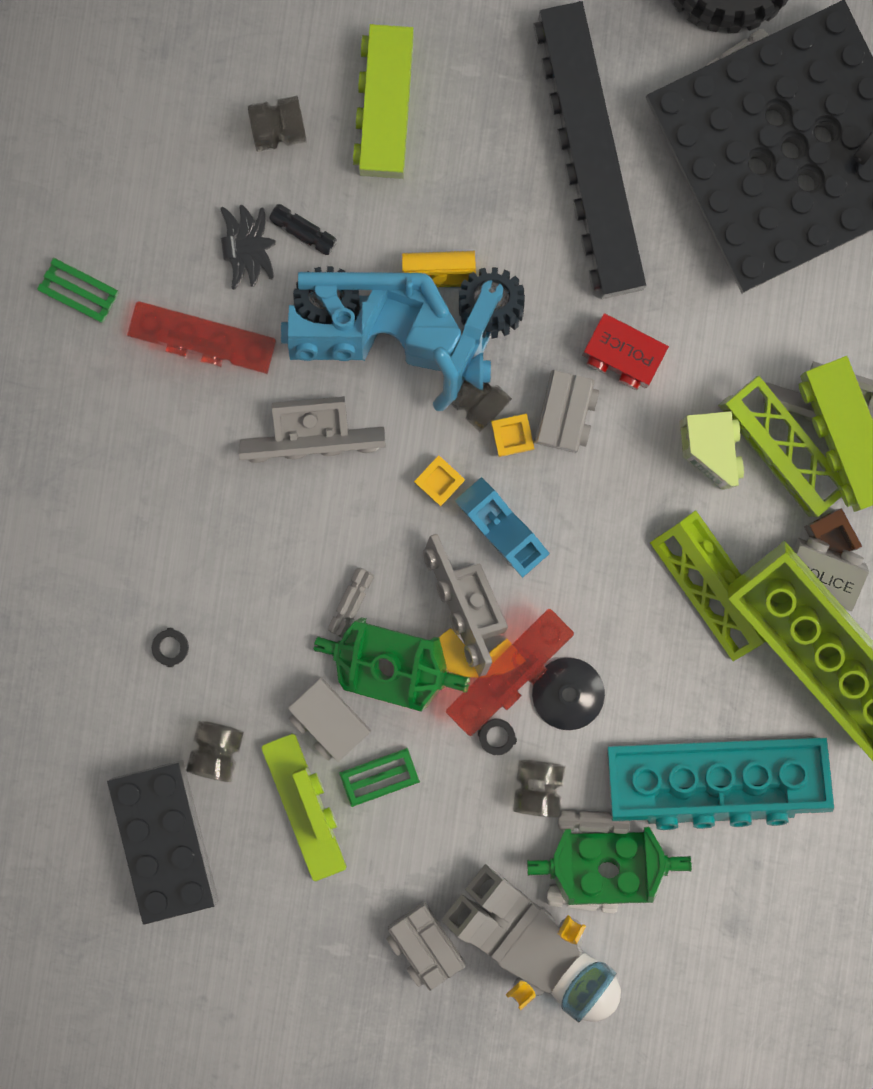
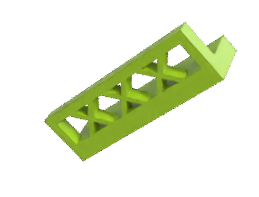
[718,376,843,517]
[650,510,766,662]

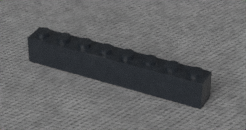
[533,1,646,299]

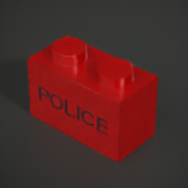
[582,313,669,390]

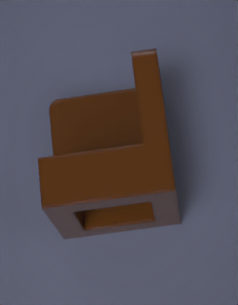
[804,508,862,554]

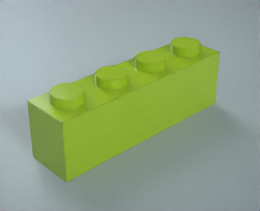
[353,24,414,179]
[798,356,873,512]

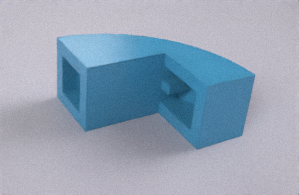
[455,477,550,578]

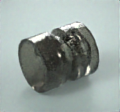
[247,95,307,152]
[451,379,512,432]
[186,720,244,782]
[512,759,566,817]

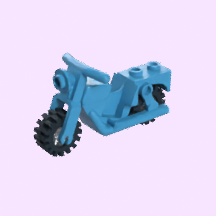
[281,266,525,412]

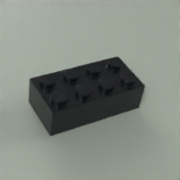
[107,760,219,925]

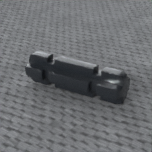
[269,204,337,255]

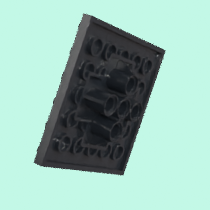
[646,0,873,294]

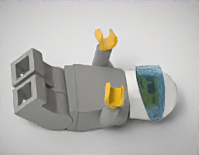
[441,864,621,1023]

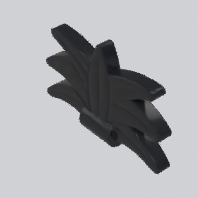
[221,205,276,290]

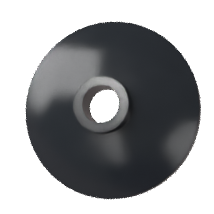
[532,658,605,730]

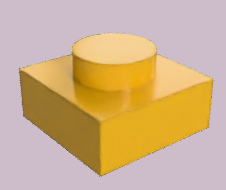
[491,414,535,457]
[414,455,465,507]

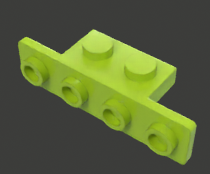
[262,733,347,881]

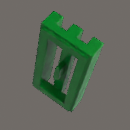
[37,257,119,324]
[339,747,420,807]

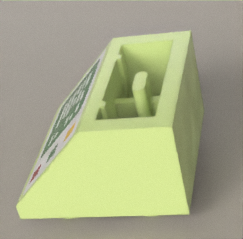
[679,411,744,490]

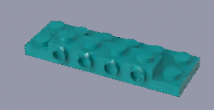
[607,738,835,830]

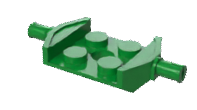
[314,617,470,712]
[527,827,692,905]

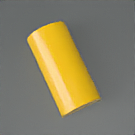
[402,251,476,287]

